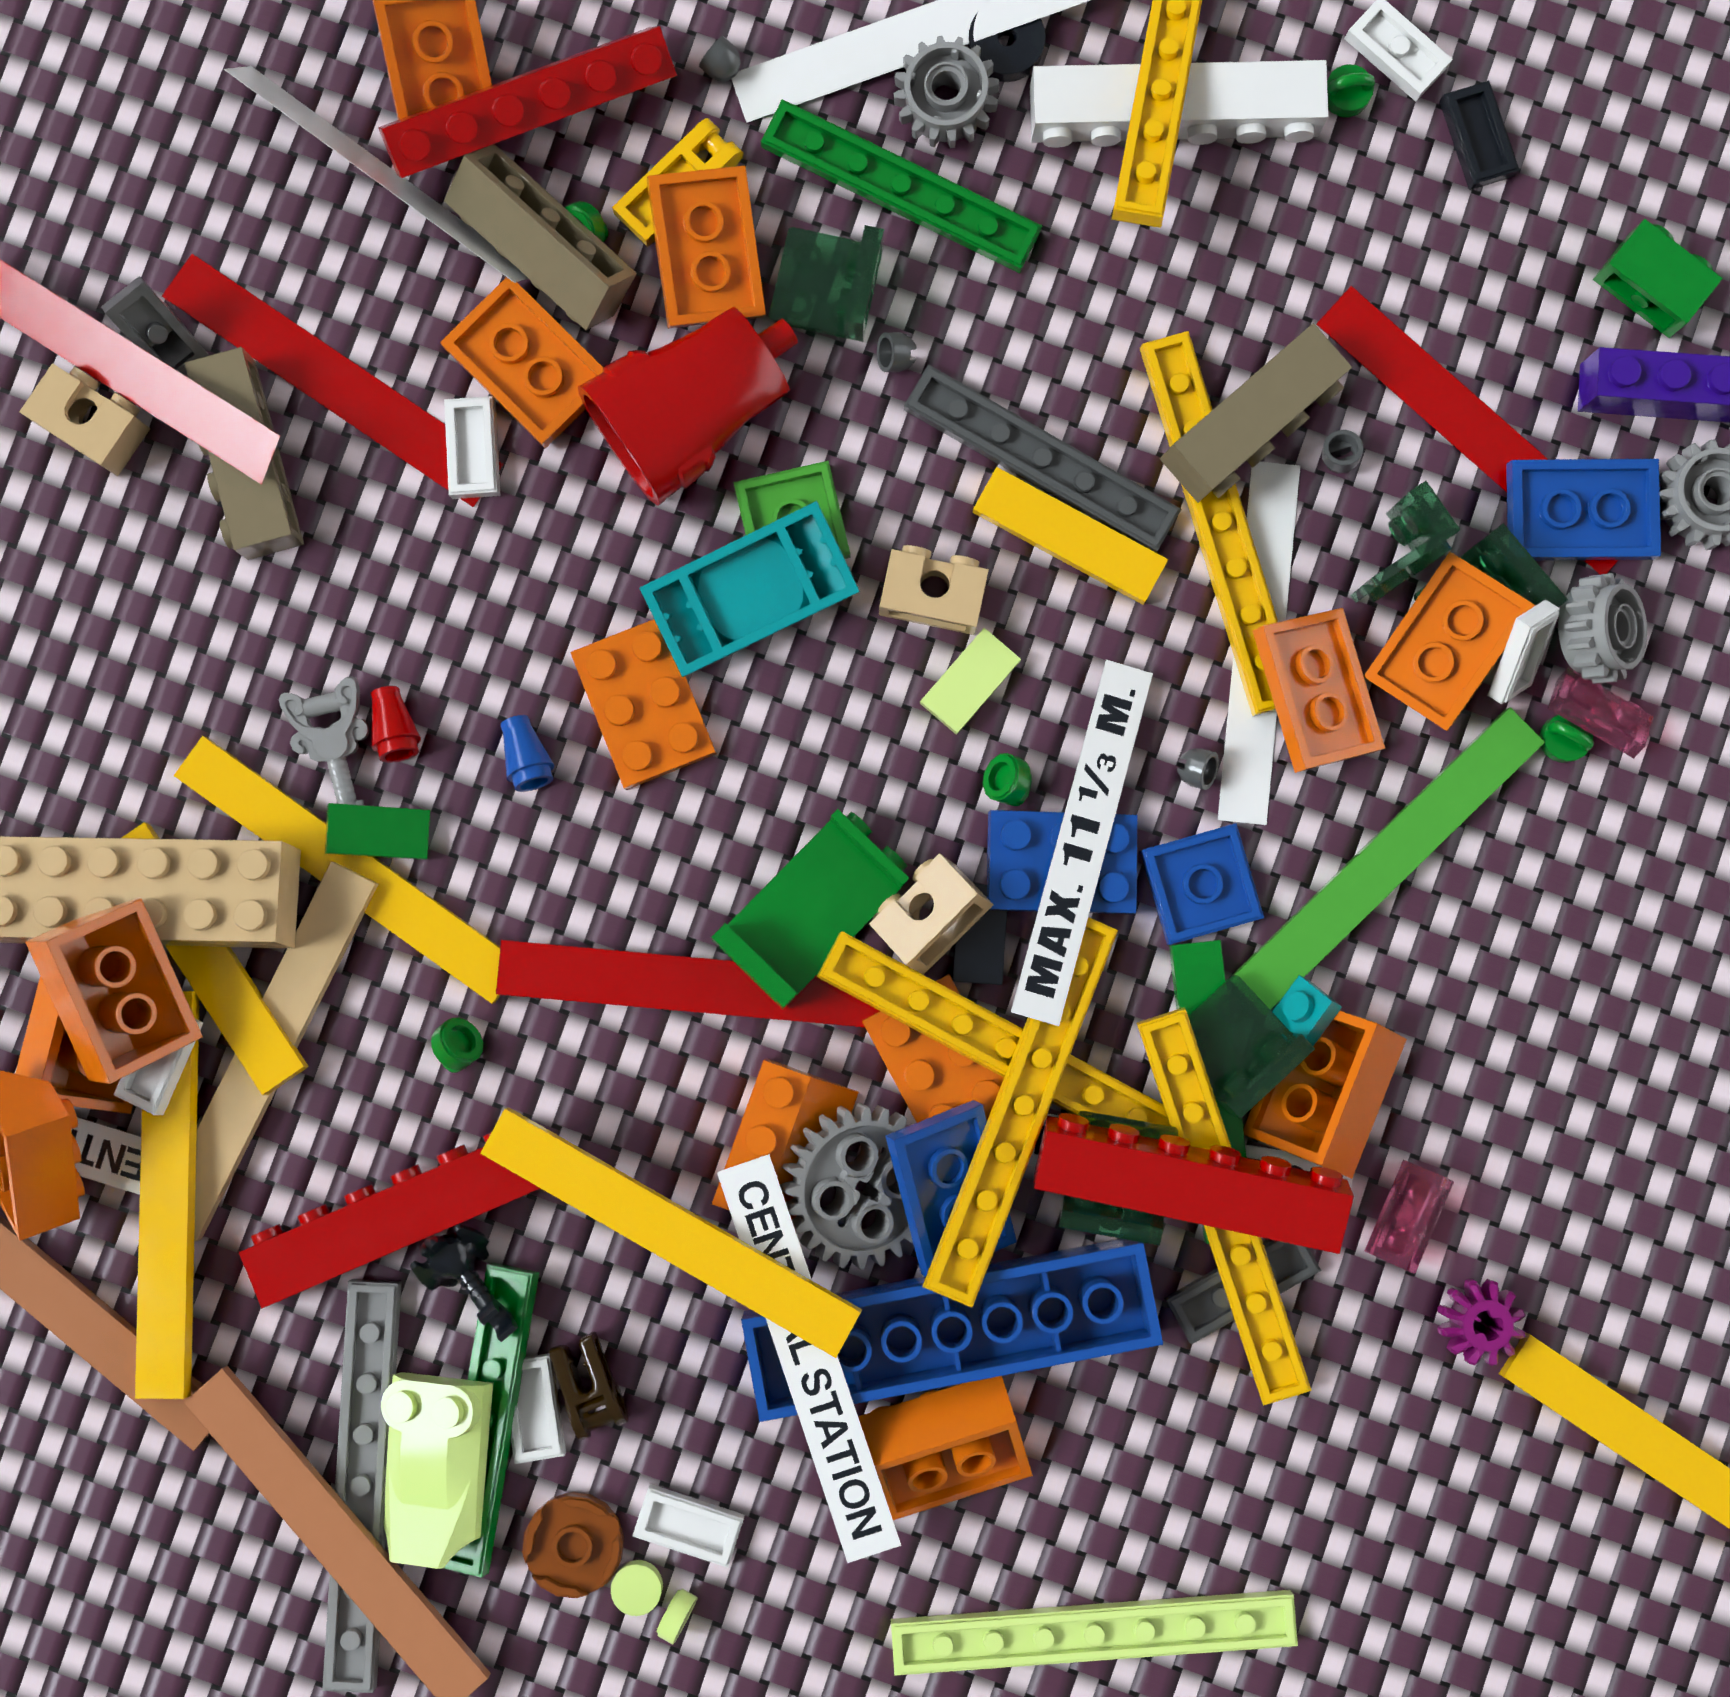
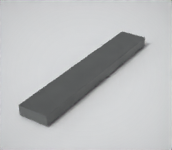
[904,364,1181,553]

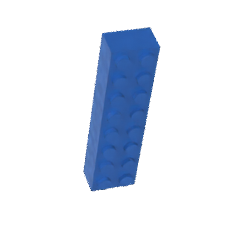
[741,1236,1163,1422]

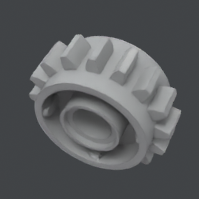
[893,36,999,149]
[1659,440,1730,550]
[1558,573,1647,684]

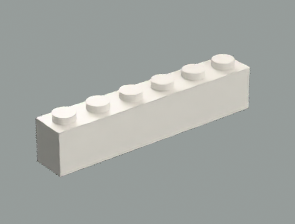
[1030,60,1328,148]

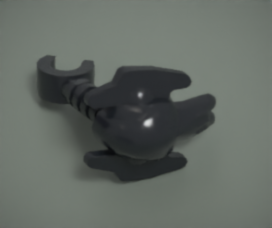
[410,1224,518,1342]

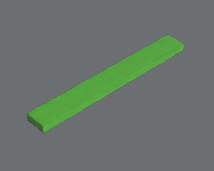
[1227,707,1545,1016]

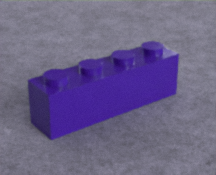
[1577,347,1730,423]

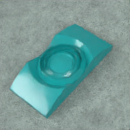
[639,501,860,677]

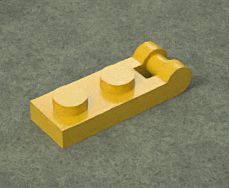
[612,118,743,247]

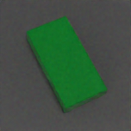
[325,803,430,860]

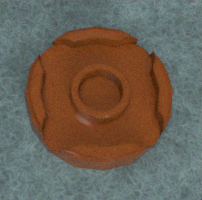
[522,1492,625,1598]

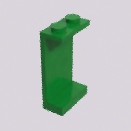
[711,809,909,1009]

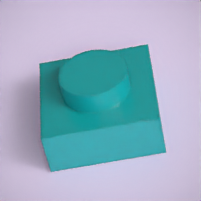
[1270,975,1342,1047]

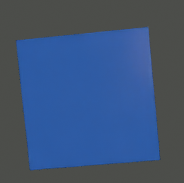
[1140,823,1264,945]

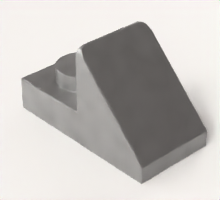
[101,276,209,375]

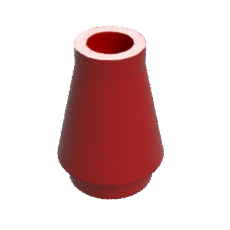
[370,686,421,763]

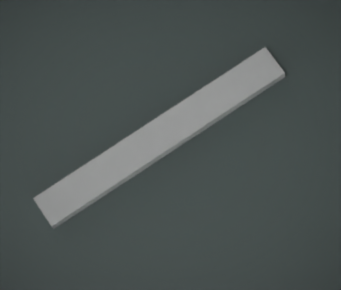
[322,1279,402,1693]

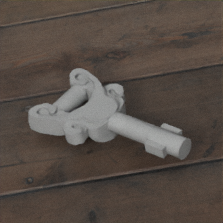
[279,676,370,806]

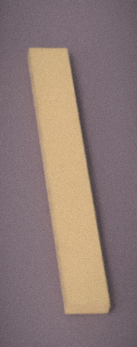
[194,862,378,1242]

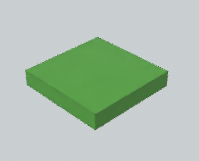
[734,461,851,559]

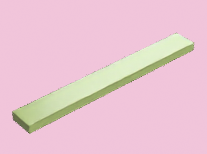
[891,1590,1298,1675]

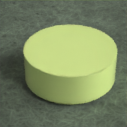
[611,1560,663,1616]
[656,1589,698,1645]

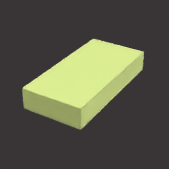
[920,628,1021,735]

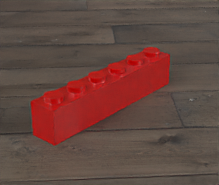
[378,26,677,178]
[1034,1113,1354,1254]
[239,1133,541,1309]

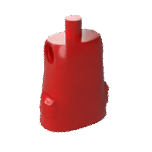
[578,307,798,506]

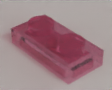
[1548,667,1653,759]
[1364,1160,1454,1274]

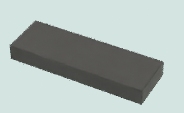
[1164,1239,1321,1344]

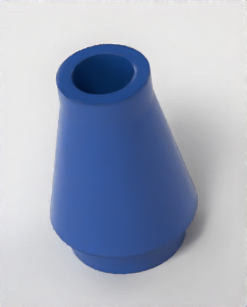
[500,715,555,792]

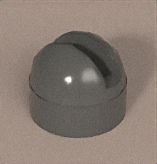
[699,36,741,81]
[877,332,917,372]
[1322,430,1363,474]
[1177,748,1219,790]

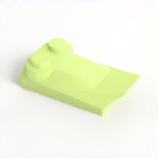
[381,1372,493,1569]

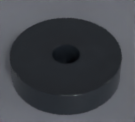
[968,13,1046,82]

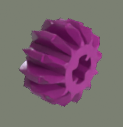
[1437,1279,1526,1366]

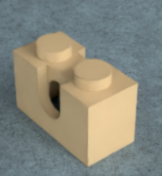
[19,363,150,476]
[879,545,989,635]
[869,853,993,975]

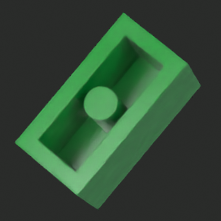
[1593,219,1723,338]

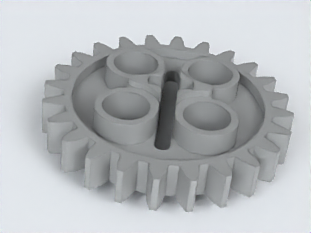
[780,1103,913,1270]

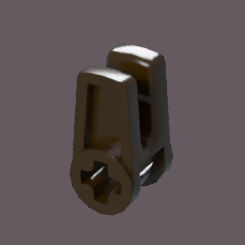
[549,1332,629,1440]

